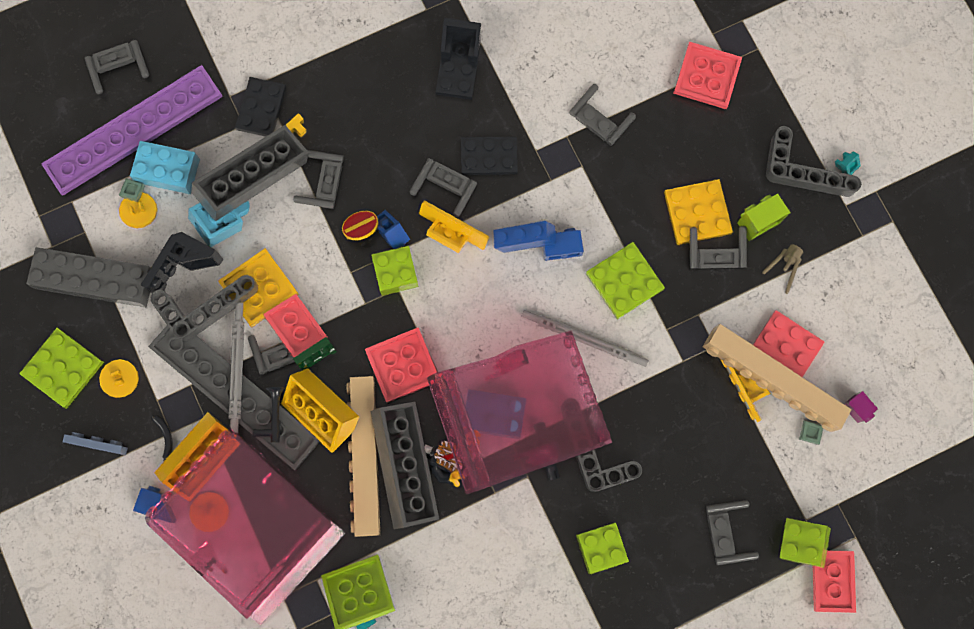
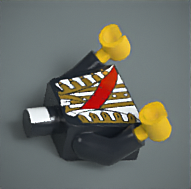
[425,430,481,487]

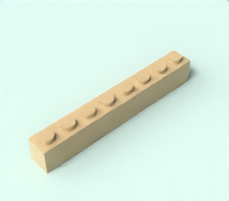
[703,324,852,432]
[347,376,380,537]

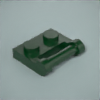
[293,337,336,370]

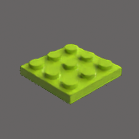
[586,242,665,320]
[19,328,104,409]
[321,554,395,629]

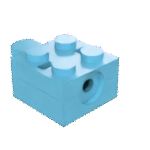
[188,201,250,247]

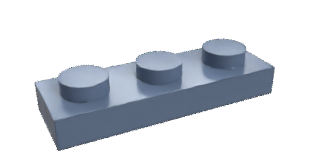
[62,432,128,455]

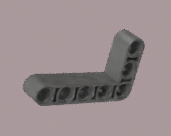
[766,126,862,197]
[151,275,258,341]
[560,398,642,492]

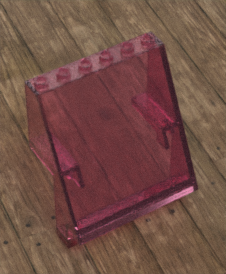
[427,330,612,494]
[145,427,345,625]

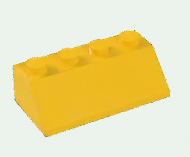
[281,369,359,453]
[154,412,243,502]

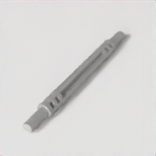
[229,302,245,439]
[521,310,649,367]

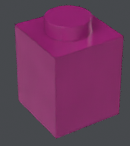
[844,391,878,423]

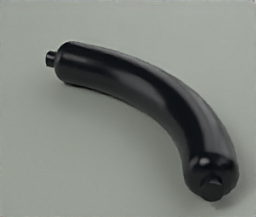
[151,415,173,461]

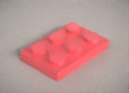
[263,294,328,358]
[813,551,856,613]

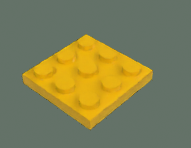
[664,179,733,245]
[218,248,299,328]

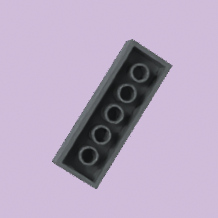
[191,125,309,221]
[26,247,151,308]
[370,402,439,529]

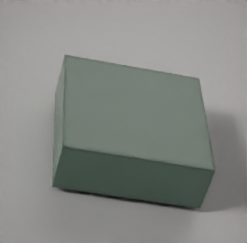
[119,178,145,202]
[799,421,823,445]

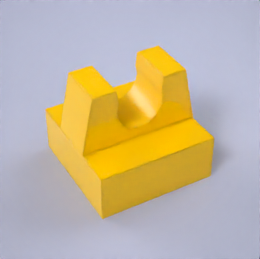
[286,113,306,137]

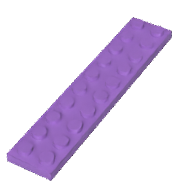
[41,65,223,195]

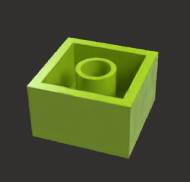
[737,194,790,241]
[372,246,419,296]
[780,518,831,568]
[576,523,629,574]

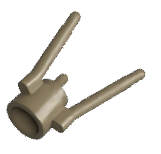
[762,244,803,294]

